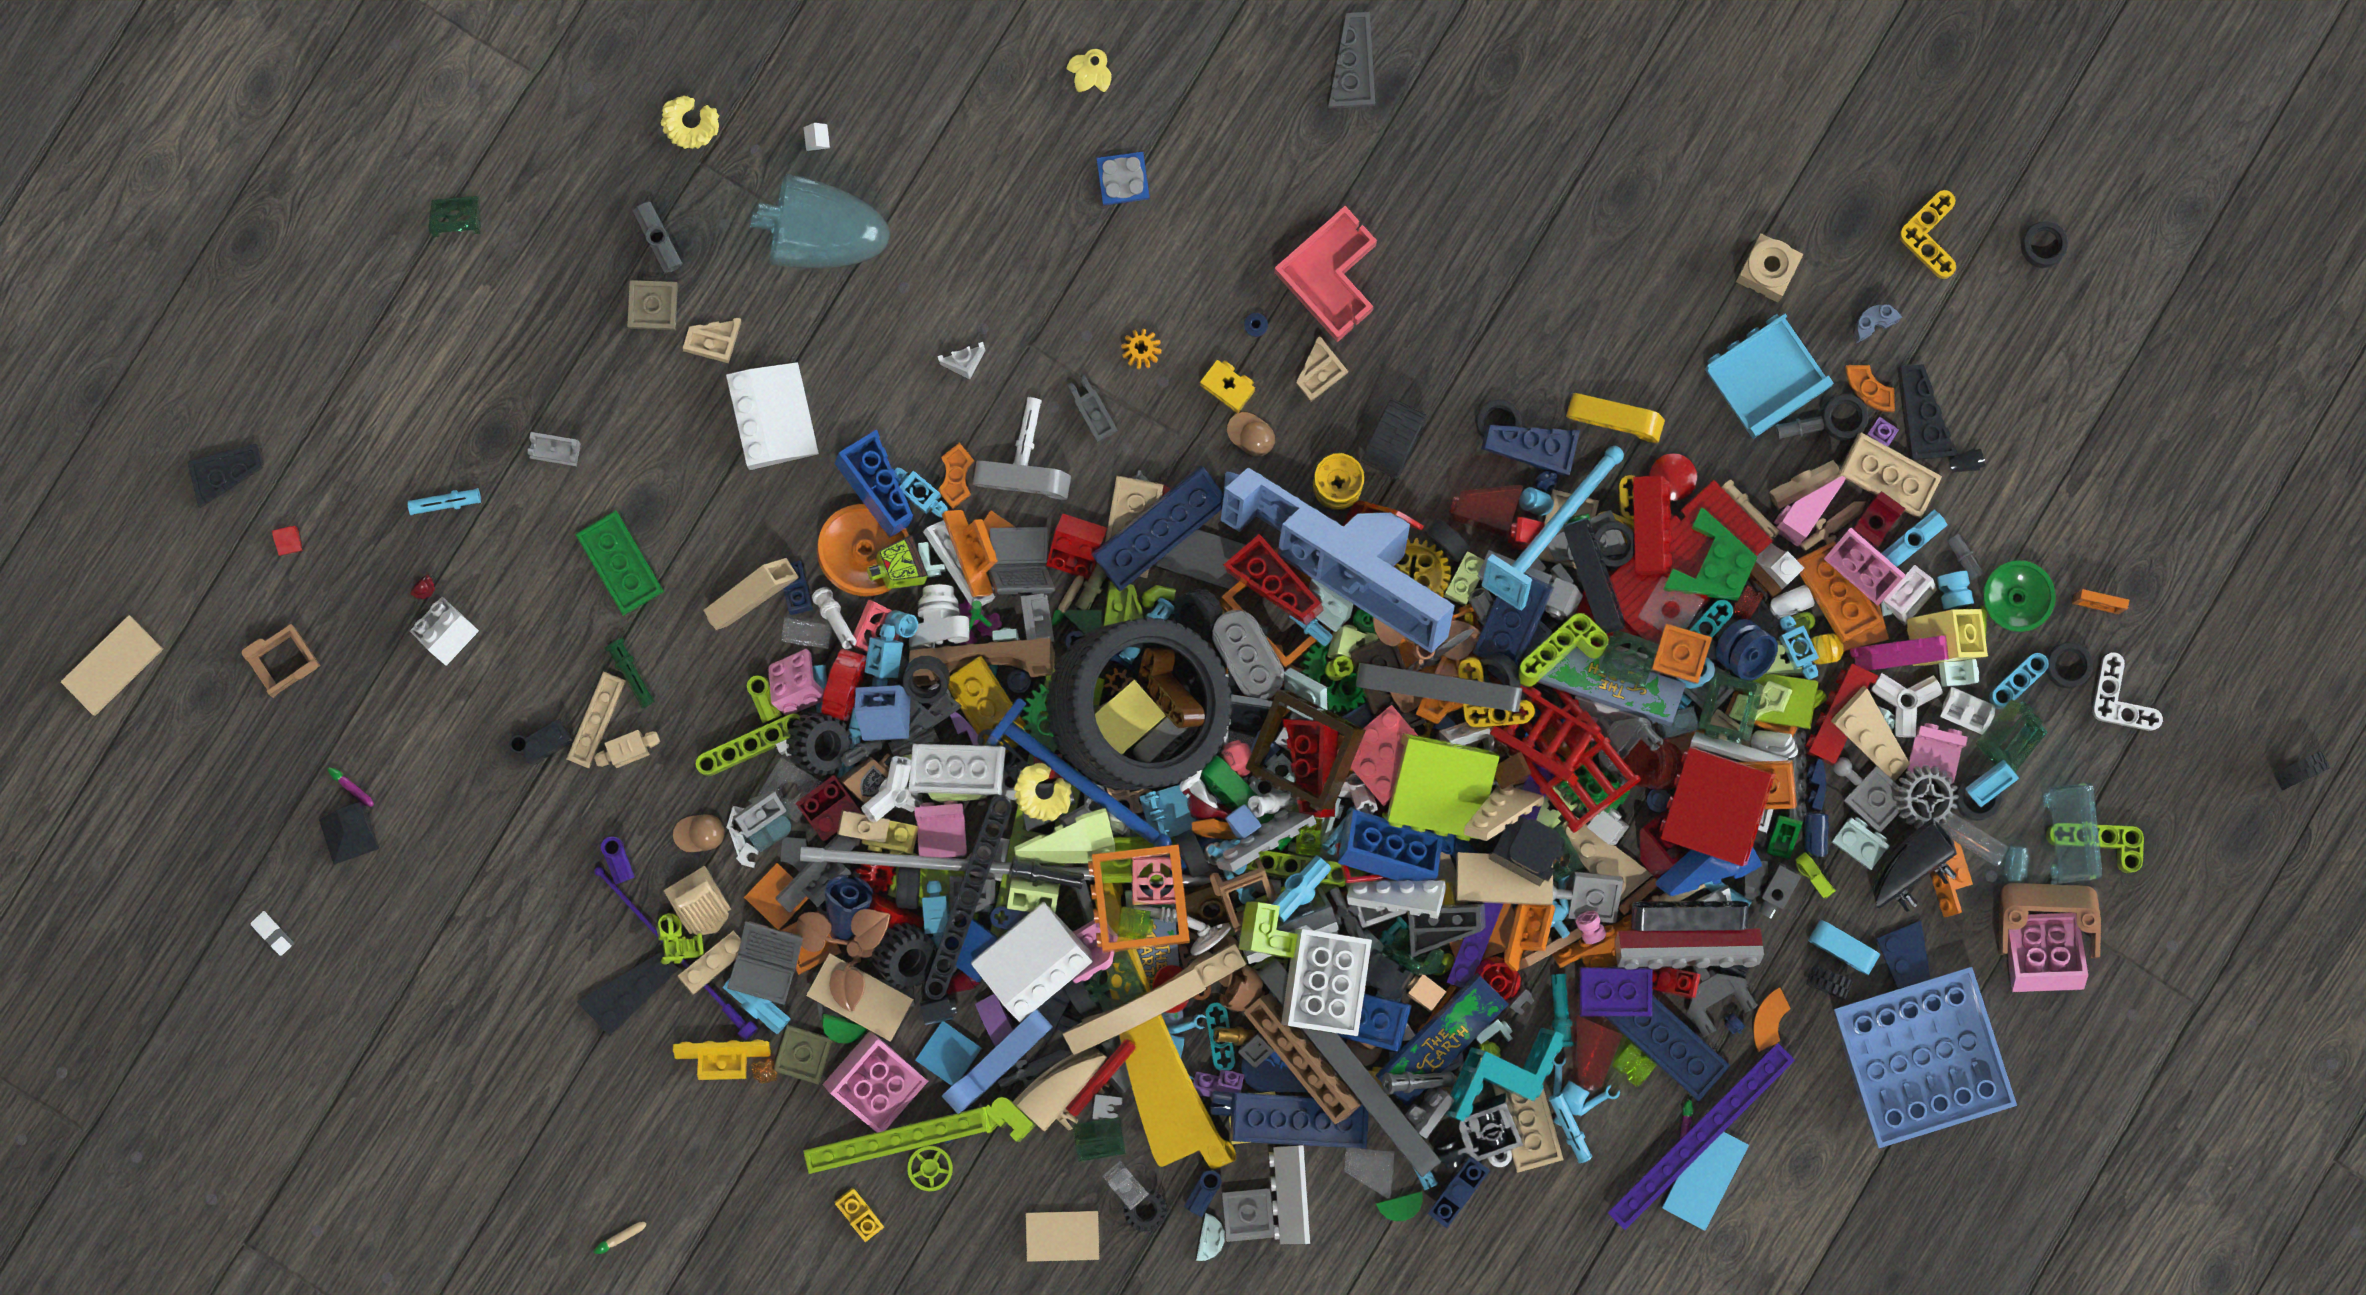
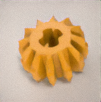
[1121,329,1161,369]

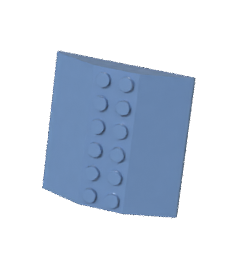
[1834,967,2017,1148]

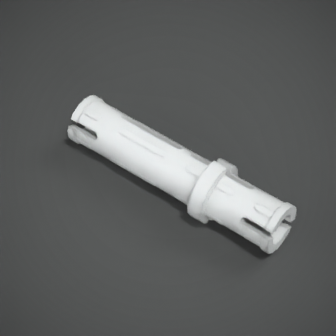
[1014,397,1042,466]

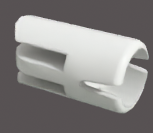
[1769,585,1815,619]
[1751,730,1798,758]

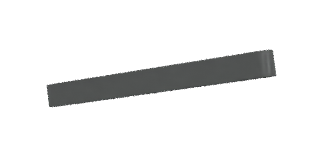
[1256,958,1441,1177]

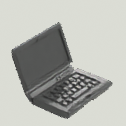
[989,527,1055,595]
[727,921,803,1005]

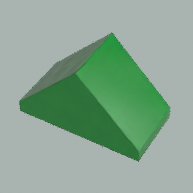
[1767,815,1803,860]

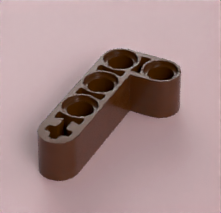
[1138,646,1205,728]

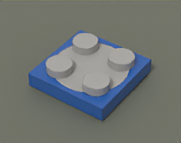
[1097,152,1150,206]

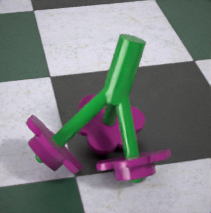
[957,599,1002,645]

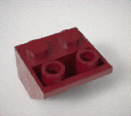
[795,775,863,843]

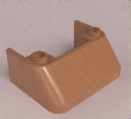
[1998,883,2101,959]

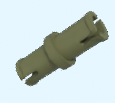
[1075,563,1106,610]

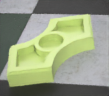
[1729,681,1792,726]

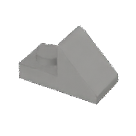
[733,791,787,838]

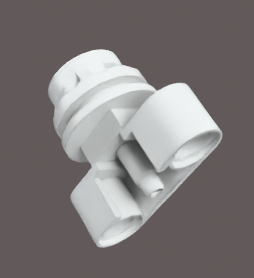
[909,584,969,650]

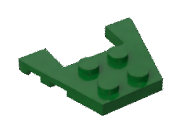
[1663,508,1758,601]

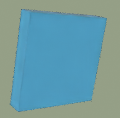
[915,1021,982,1086]

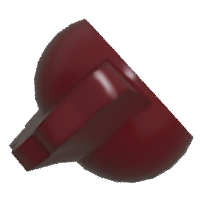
[410,575,435,599]

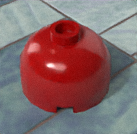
[1474,956,1521,1000]

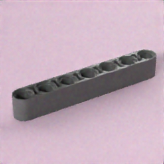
[1355,662,1523,712]

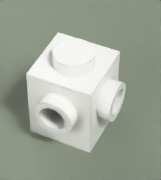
[1587,808,1629,845]

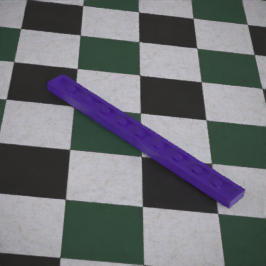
[1446,762,1554,988]
[1607,1043,1795,1230]

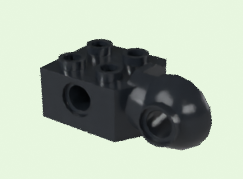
[1432,1092,1523,1168]

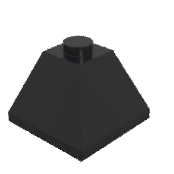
[319,802,379,865]

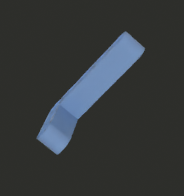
[942,1009,1053,1114]

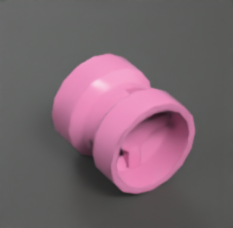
[1576,911,1606,944]

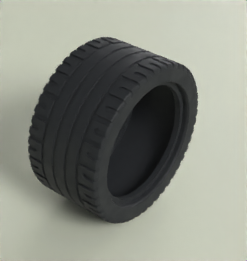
[1046,618,1232,790]

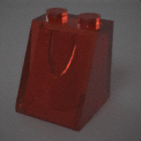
[1449,485,1523,537]
[1573,1016,1623,1091]

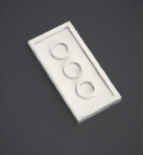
[909,744,1005,795]

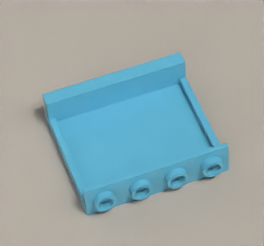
[1705,313,1834,439]

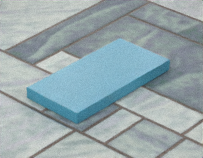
[1662,1132,1749,1231]

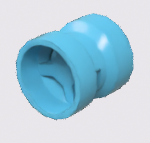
[885,610,918,638]

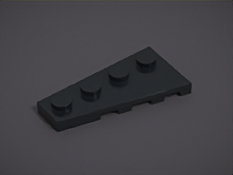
[1898,364,1958,461]
[577,952,679,1036]

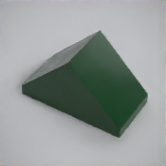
[1064,610,1102,635]

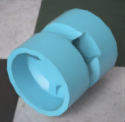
[1937,571,1974,610]

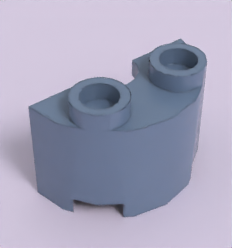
[1854,305,1902,343]

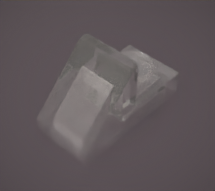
[1102,1161,1149,1210]

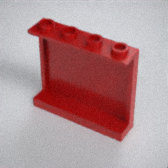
[1660,746,1776,867]

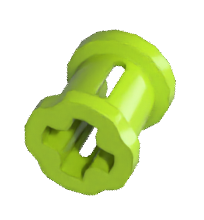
[1325,655,1354,681]

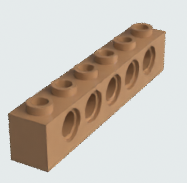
[1244,993,1362,1124]

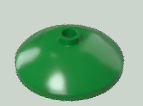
[1983,560,2056,632]

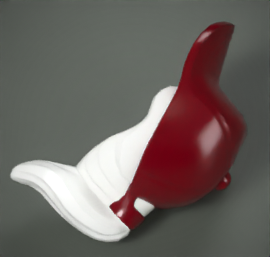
[1179,770,1232,820]

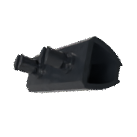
[1872,818,1957,912]

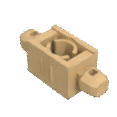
[594,730,660,768]

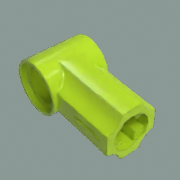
[747,676,782,723]

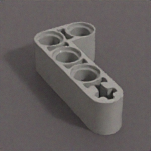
[973,461,1071,500]

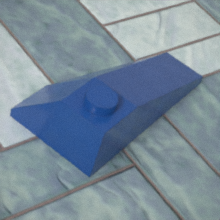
[1656,847,1762,896]

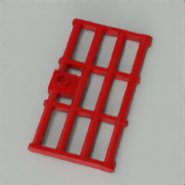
[1479,686,1641,833]

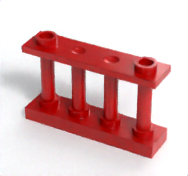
[1490,685,1604,786]

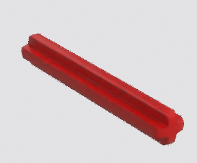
[1066,1039,1136,1117]

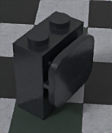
[1489,815,1565,887]

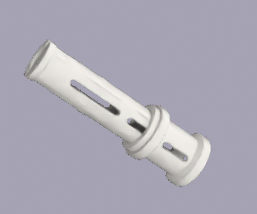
[812,587,857,649]
[1248,791,1298,817]

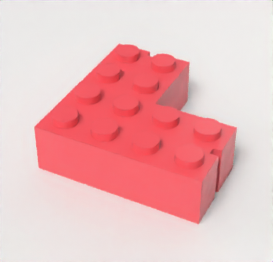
[1274,206,1377,342]

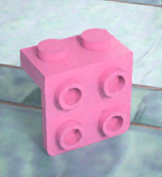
[768,649,825,716]
[1907,723,1968,784]
[914,801,967,858]
[1072,920,1118,983]

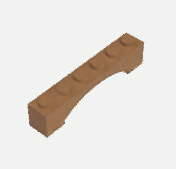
[909,638,1055,686]

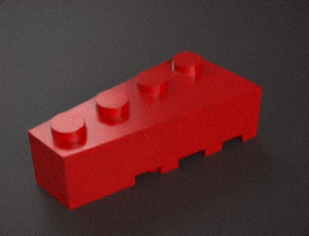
[1633,475,1672,575]
[1223,534,1324,625]
[1805,663,1878,766]
[1283,719,1338,818]

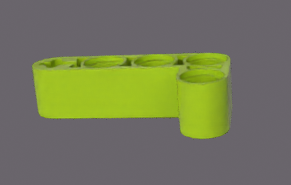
[1518,613,1608,687]
[2046,823,2144,873]

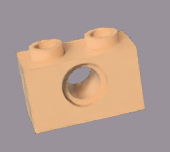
[1406,974,1446,1012]

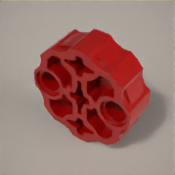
[821,649,867,721]

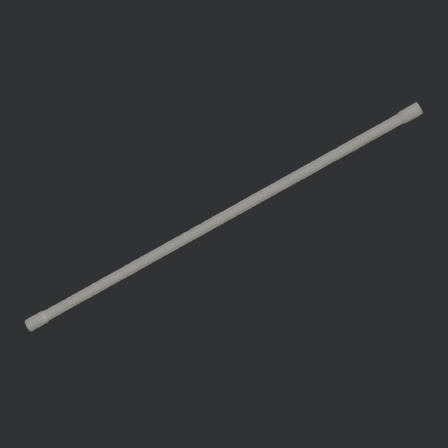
[800,847,1281,894]

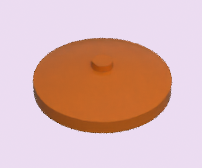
[817,504,909,596]

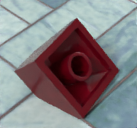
[1640,810,1690,879]

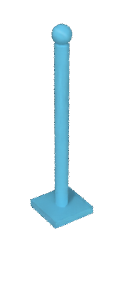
[1482,446,1624,611]

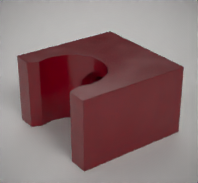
[1852,491,1906,549]

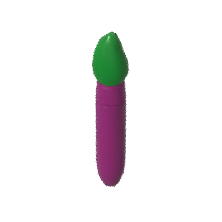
[327,767,374,807]
[1680,1100,1693,1139]

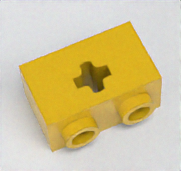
[1200,360,1255,413]

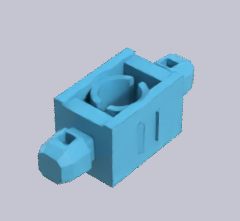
[894,467,948,518]
[1779,615,1819,680]
[865,624,903,687]
[922,880,950,948]

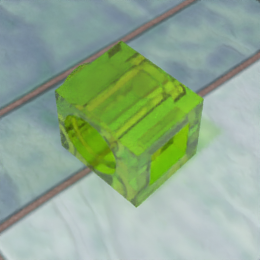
[1296,817,1323,856]
[1116,907,1154,940]

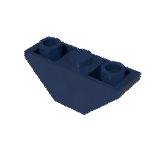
[1427,1156,1490,1228]

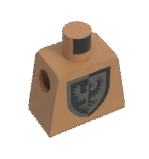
[838,754,892,804]

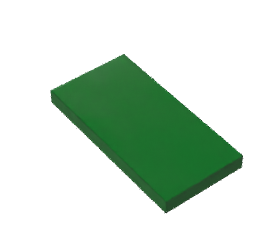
[575,511,664,616]

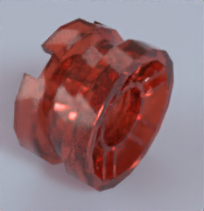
[1733,585,1764,620]

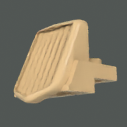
[664,866,731,935]

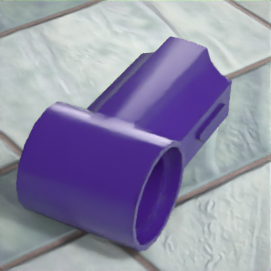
[601,837,635,885]

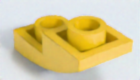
[834,1187,884,1242]

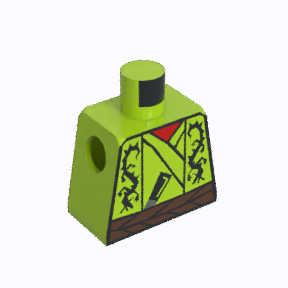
[867,535,928,589]

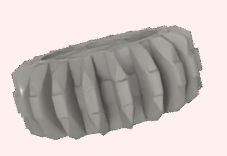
[1893,765,1959,829]

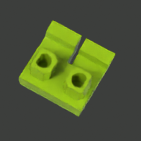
[986,1097,1036,1142]

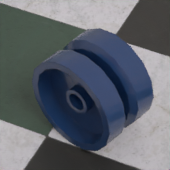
[1716,619,1778,681]

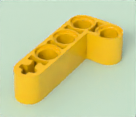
[1566,393,1665,443]

